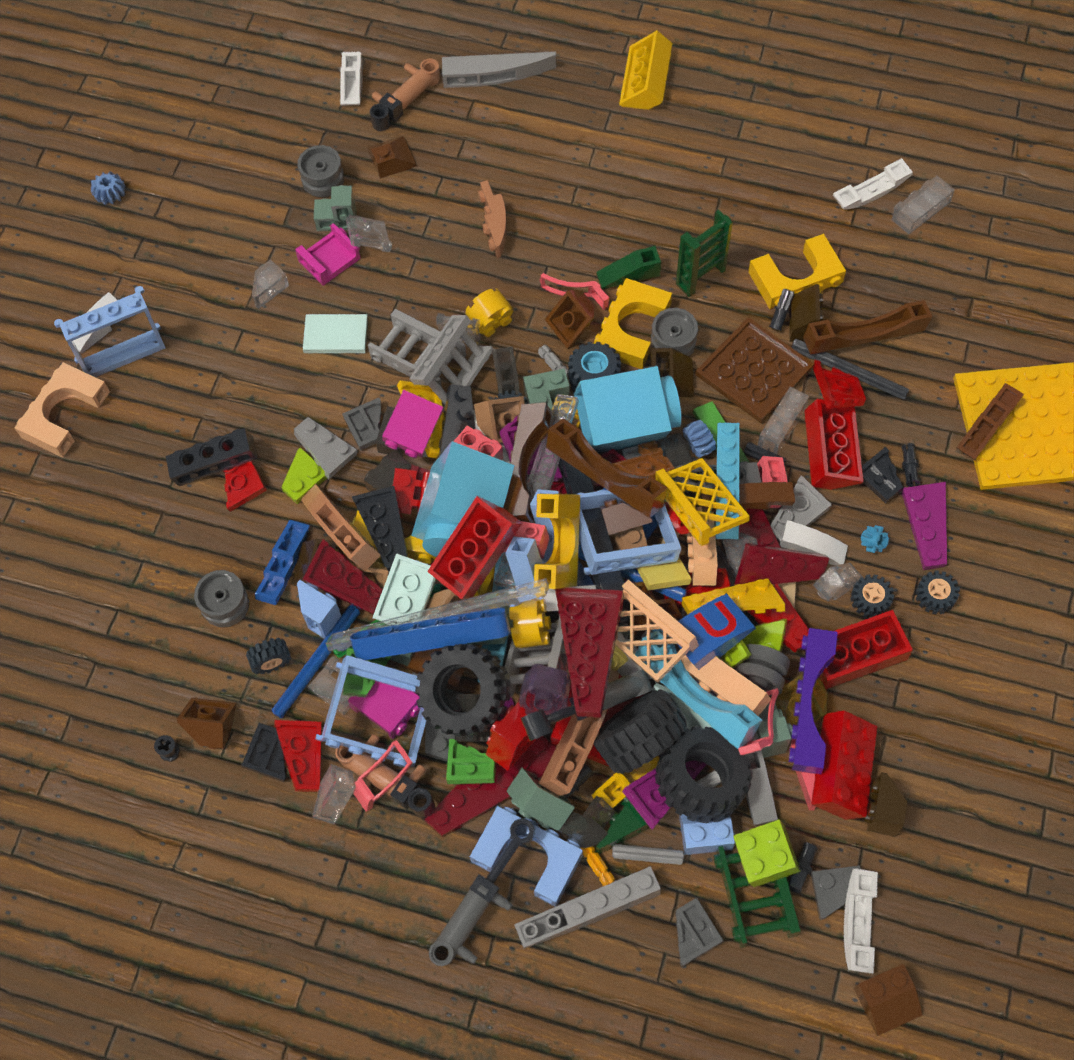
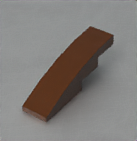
[956,383,1024,460]
[700,482,795,512]

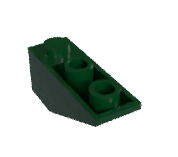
[596,246,661,290]
[595,797,649,854]

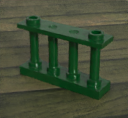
[676,209,733,297]
[714,846,801,948]

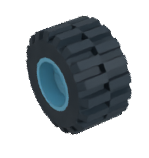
[568,342,621,390]

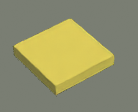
[637,557,691,590]

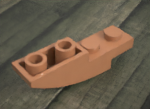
[478,180,507,258]

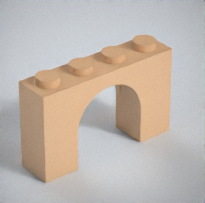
[15,363,110,458]

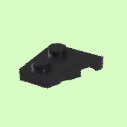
[241,722,285,782]

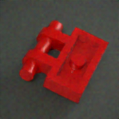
[393,468,430,514]

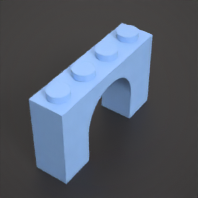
[506,489,559,594]
[470,806,583,907]

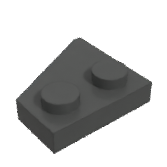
[342,398,381,451]
[811,866,861,920]
[675,898,723,967]

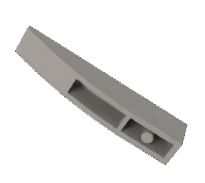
[442,52,556,88]
[744,732,778,826]
[515,866,661,948]

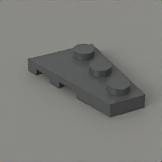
[425,689,471,762]

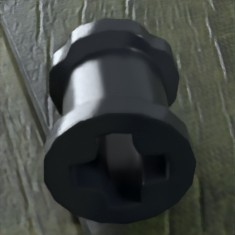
[154,735,180,762]

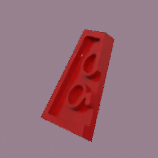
[274,720,321,792]

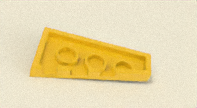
[397,380,444,458]
[682,579,785,614]

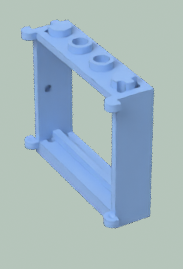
[54,286,165,377]
[577,490,681,575]
[315,655,426,767]

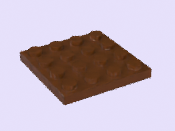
[695,317,814,423]

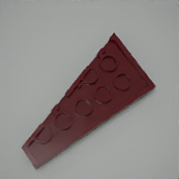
[555,588,624,718]
[425,736,556,838]

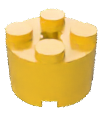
[465,288,513,337]
[509,599,551,648]

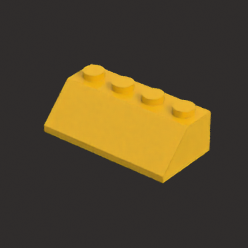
[619,30,672,110]

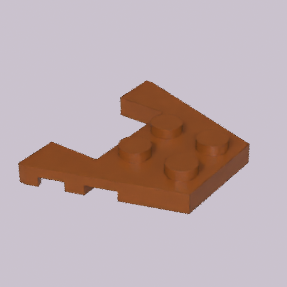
[601,440,675,479]

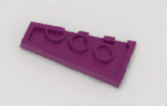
[902,482,947,570]
[622,761,707,829]

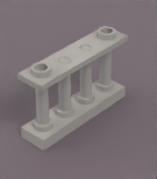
[368,309,466,388]
[410,315,494,412]
[505,614,568,697]

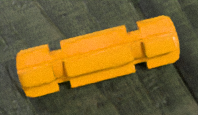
[580,842,615,886]

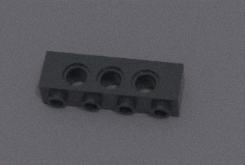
[166,428,258,486]

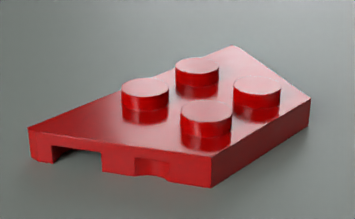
[813,360,866,408]

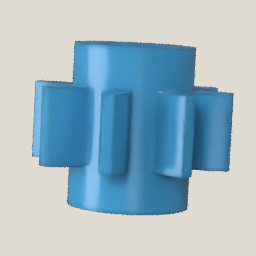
[861,525,889,553]

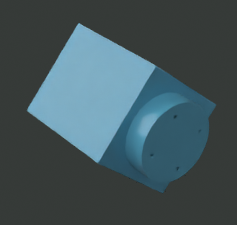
[574,366,681,453]
[411,441,515,557]

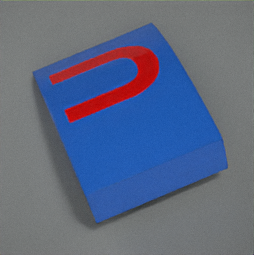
[676,594,756,670]

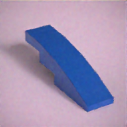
[255,520,310,605]

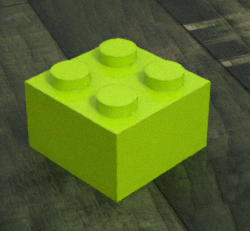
[733,820,800,887]

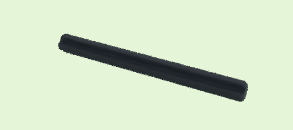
[791,339,909,400]

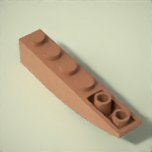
[301,484,381,571]
[539,668,620,796]

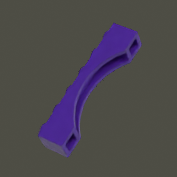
[789,628,838,774]

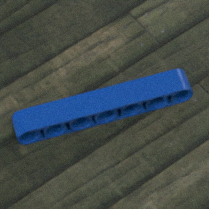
[350,608,511,660]

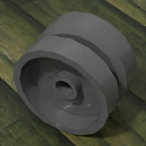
[298,145,344,197]
[651,308,698,357]
[194,570,249,627]
[735,644,790,696]

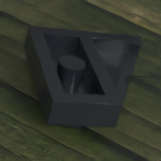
[862,447,903,504]

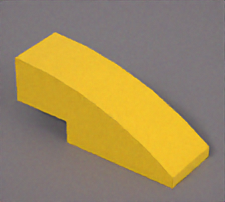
[591,755,660,813]

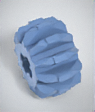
[91,171,125,205]
[683,420,716,457]

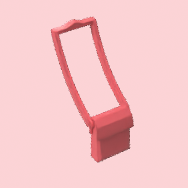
[540,273,609,310]
[738,688,779,755]
[353,740,413,812]

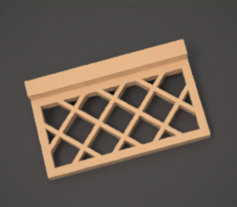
[615,580,699,683]

